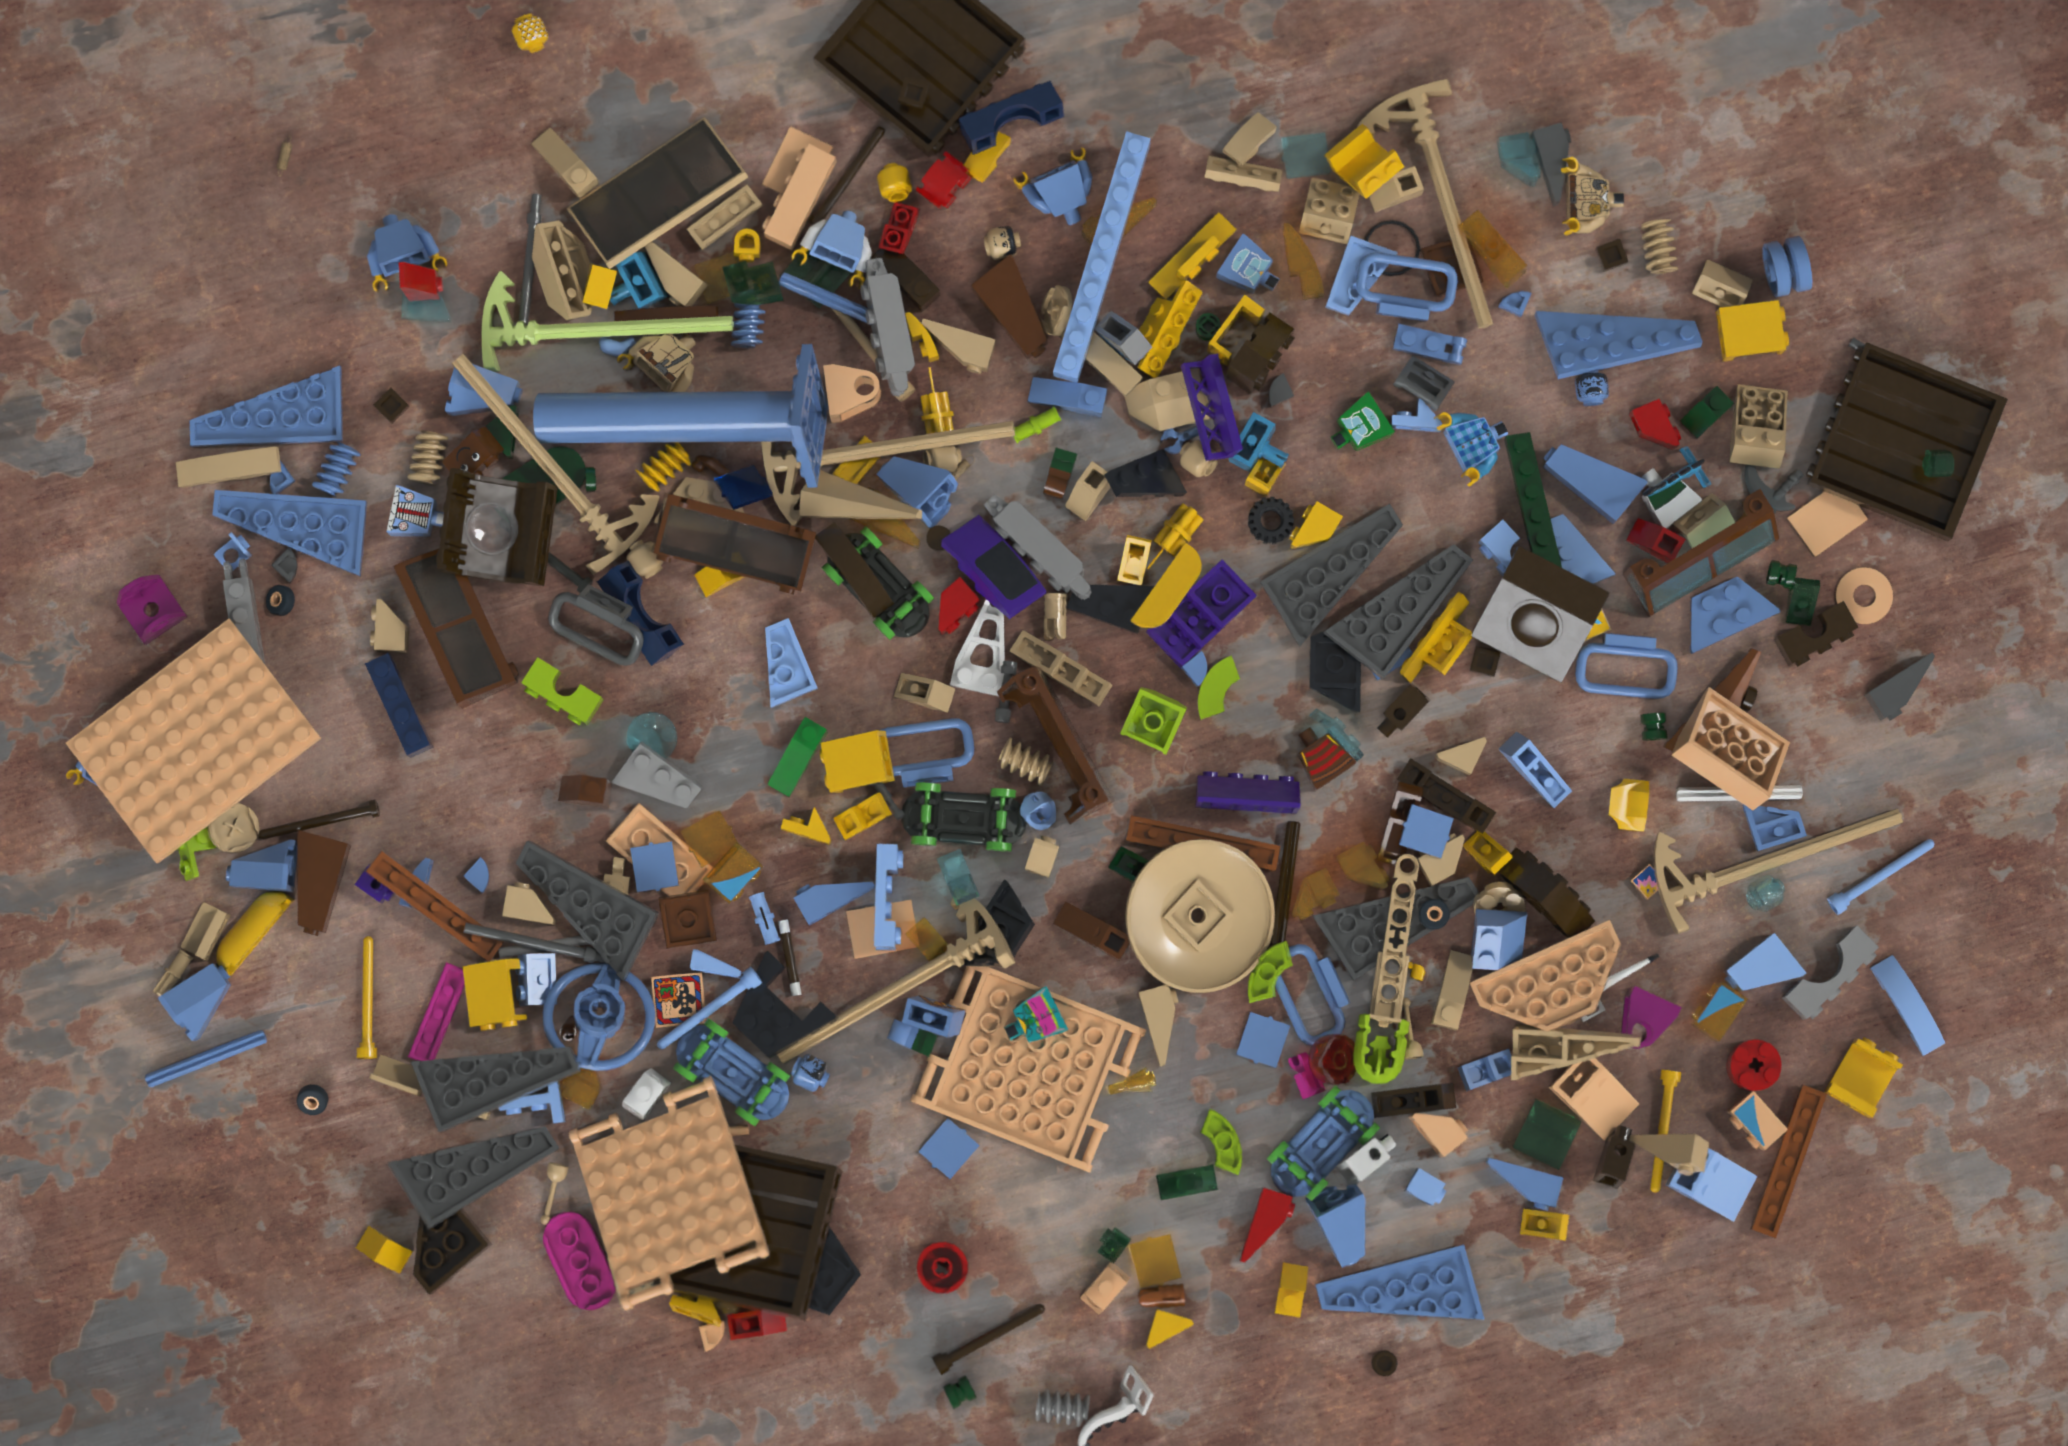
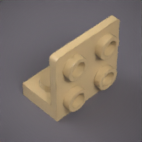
[1299,178,1359,244]

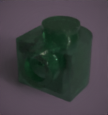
[1922,449,1954,477]
[1097,1227,1131,1264]

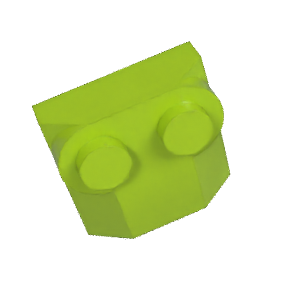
[1120,687,1187,755]

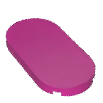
[543,1212,616,1310]

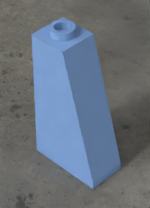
[1543,444,1648,524]

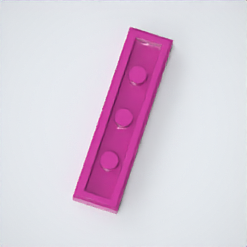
[408,962,465,1061]

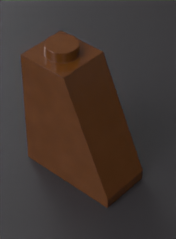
[558,775,613,809]

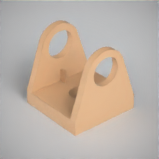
[823,364,881,423]

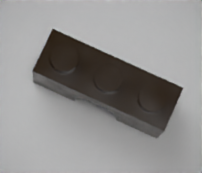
[1774,601,1858,667]

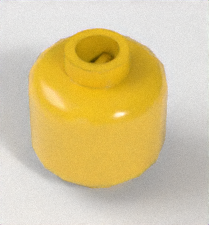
[877,163,912,202]

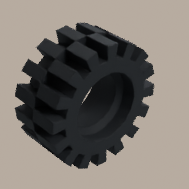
[1248,496,1294,544]

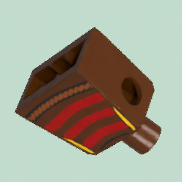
[1298,727,1356,792]

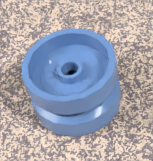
[1762,236,1812,298]

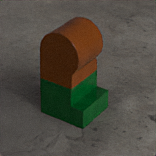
[1043,447,1078,499]

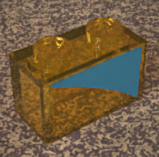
[702,842,763,904]
[1691,982,1748,1042]

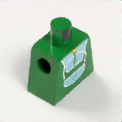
[1330,392,1395,451]

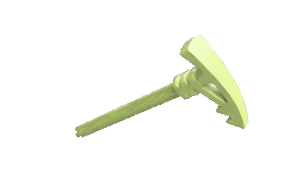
[482,271,734,372]

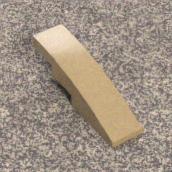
[1058,326,1143,396]
[176,447,281,488]
[1010,630,1113,707]

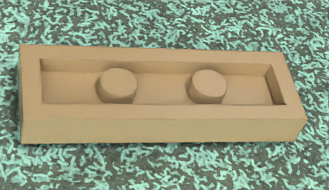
[1205,156,1283,192]
[687,185,763,250]

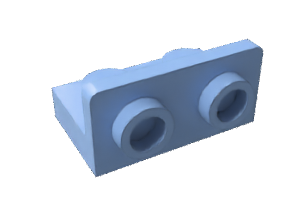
[515,953,557,1006]

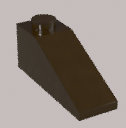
[871,249,940,312]
[1371,1083,1457,1118]

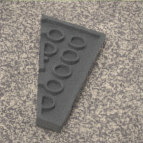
[1260,504,1403,647]

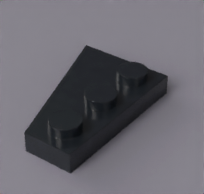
[1067,584,1155,634]

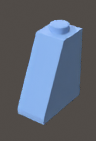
[1723,933,1806,992]

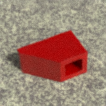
[1629,398,1681,450]
[1625,518,1686,563]
[938,577,980,635]

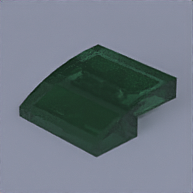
[779,250,851,309]
[722,261,783,305]
[1513,1098,1582,1170]

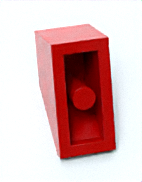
[727,1310,787,1340]

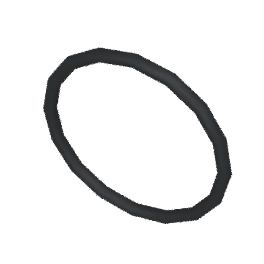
[1365,220,1420,276]

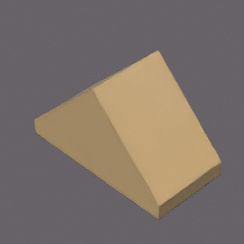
[1435,737,1487,776]

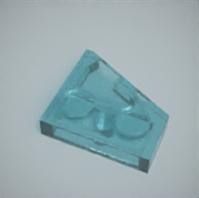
[401,292,451,322]
[1310,708,1364,762]

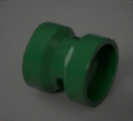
[1195,313,1221,342]
[1766,560,1797,589]
[1640,713,1668,741]
[943,1375,977,1409]

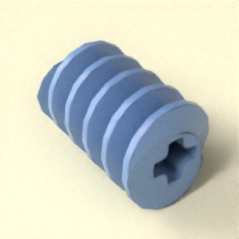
[731,294,767,348]
[312,441,361,497]

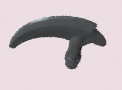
[1745,465,1804,514]

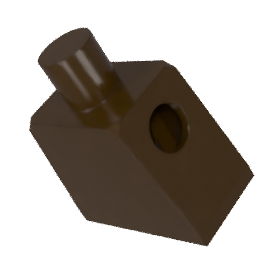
[1377,683,1431,738]
[1593,1125,1635,1189]

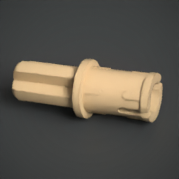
[153,949,194,997]

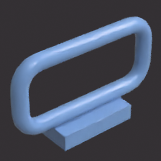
[1356,252,1458,321]
[1575,633,1678,699]
[880,718,974,788]
[1275,944,1351,1046]

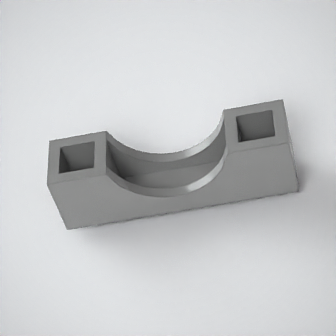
[1782,926,1879,1020]

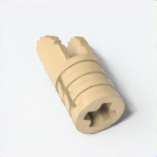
[1044,593,1067,640]

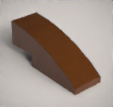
[1377,781,1423,867]

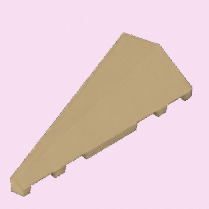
[799,470,922,519]
[1511,1024,1641,1080]

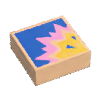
[1630,864,1659,900]

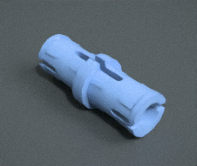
[749,892,780,945]

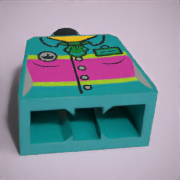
[1004,986,1068,1043]

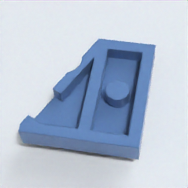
[1742,804,1807,851]

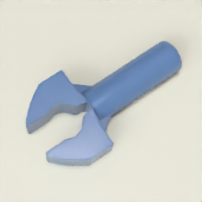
[1160,424,1206,454]

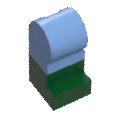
[887,1019,938,1057]

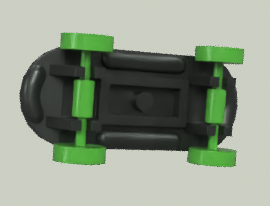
[821,526,934,640]
[901,782,1027,852]

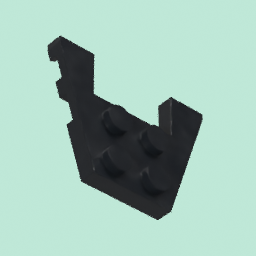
[732,951,839,1058]
[809,1226,862,1316]

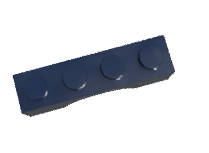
[959,81,1064,155]
[597,560,684,666]
[365,653,434,758]

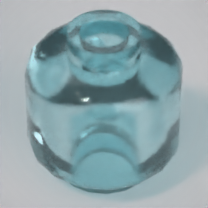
[1746,875,1785,912]

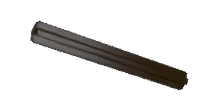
[1271,821,1301,946]

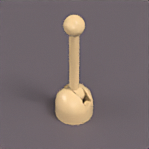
[1402,998,1424,1060]
[540,1162,569,1225]

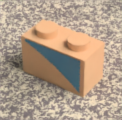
[1727,1091,1788,1150]

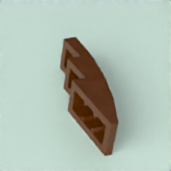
[614,306,718,337]

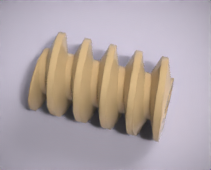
[1641,219,1678,274]
[407,431,448,486]
[997,737,1054,787]

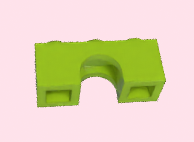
[521,657,604,726]

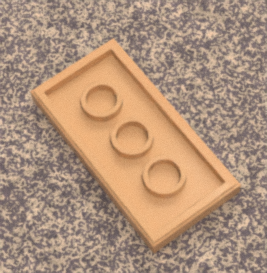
[606,803,716,896]

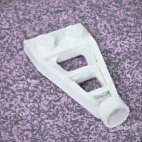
[950,599,1005,697]

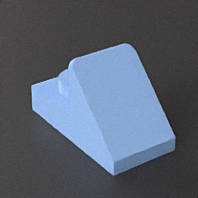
[1390,398,1442,432]

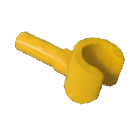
[1408,962,1425,981]

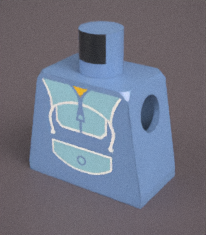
[1216,234,1280,293]

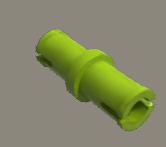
[1013,407,1061,443]

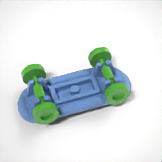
[673,1018,790,1126]
[1266,1085,1380,1201]

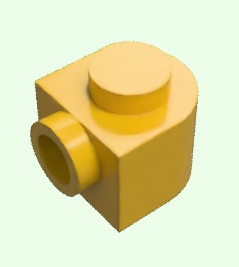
[734,229,760,263]

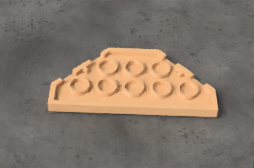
[1470,920,1621,1032]

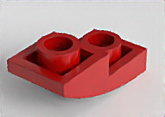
[878,202,920,255]

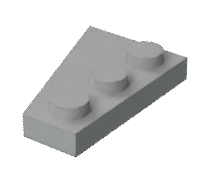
[611,741,703,808]

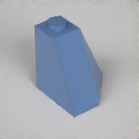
[445,364,523,416]
[876,456,958,529]
[226,840,297,892]
[158,963,231,1041]
[1305,1184,1365,1268]

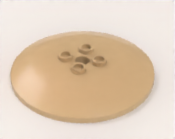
[1125,839,1275,993]

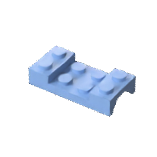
[874,844,903,951]

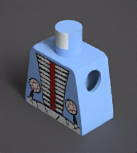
[387,485,444,537]

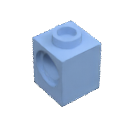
[1405,1168,1446,1206]

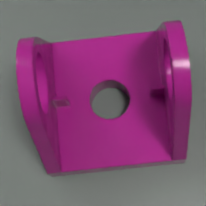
[116,574,188,645]
[1621,986,1682,1049]

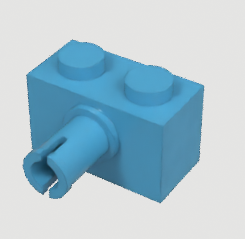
[610,252,668,309]
[1229,412,1289,473]

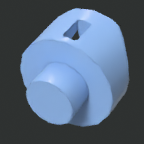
[1020,791,1056,830]

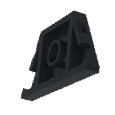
[1309,631,1361,713]
[962,880,1035,967]

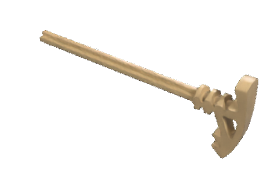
[1358,79,1493,329]
[452,354,659,575]
[762,421,1015,526]
[1654,808,1903,934]
[777,889,1015,1064]

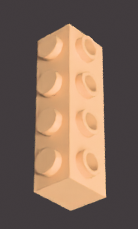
[762,144,837,250]

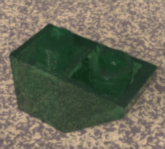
[1156,1165,1218,1200]

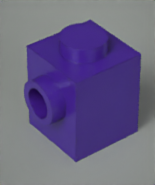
[354,864,395,904]

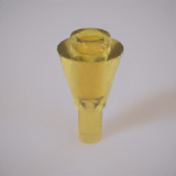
[1108,1067,1157,1095]

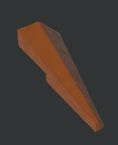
[1663,648,1761,752]

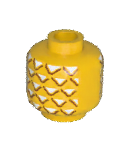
[512,13,548,53]

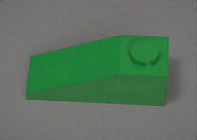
[767,717,828,798]

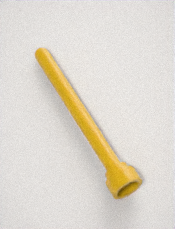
[357,936,377,1059]
[1650,1069,1682,1193]

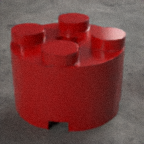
[916,151,972,209]
[1726,1039,1782,1091]
[917,1242,968,1294]

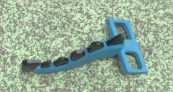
[1643,446,1712,496]

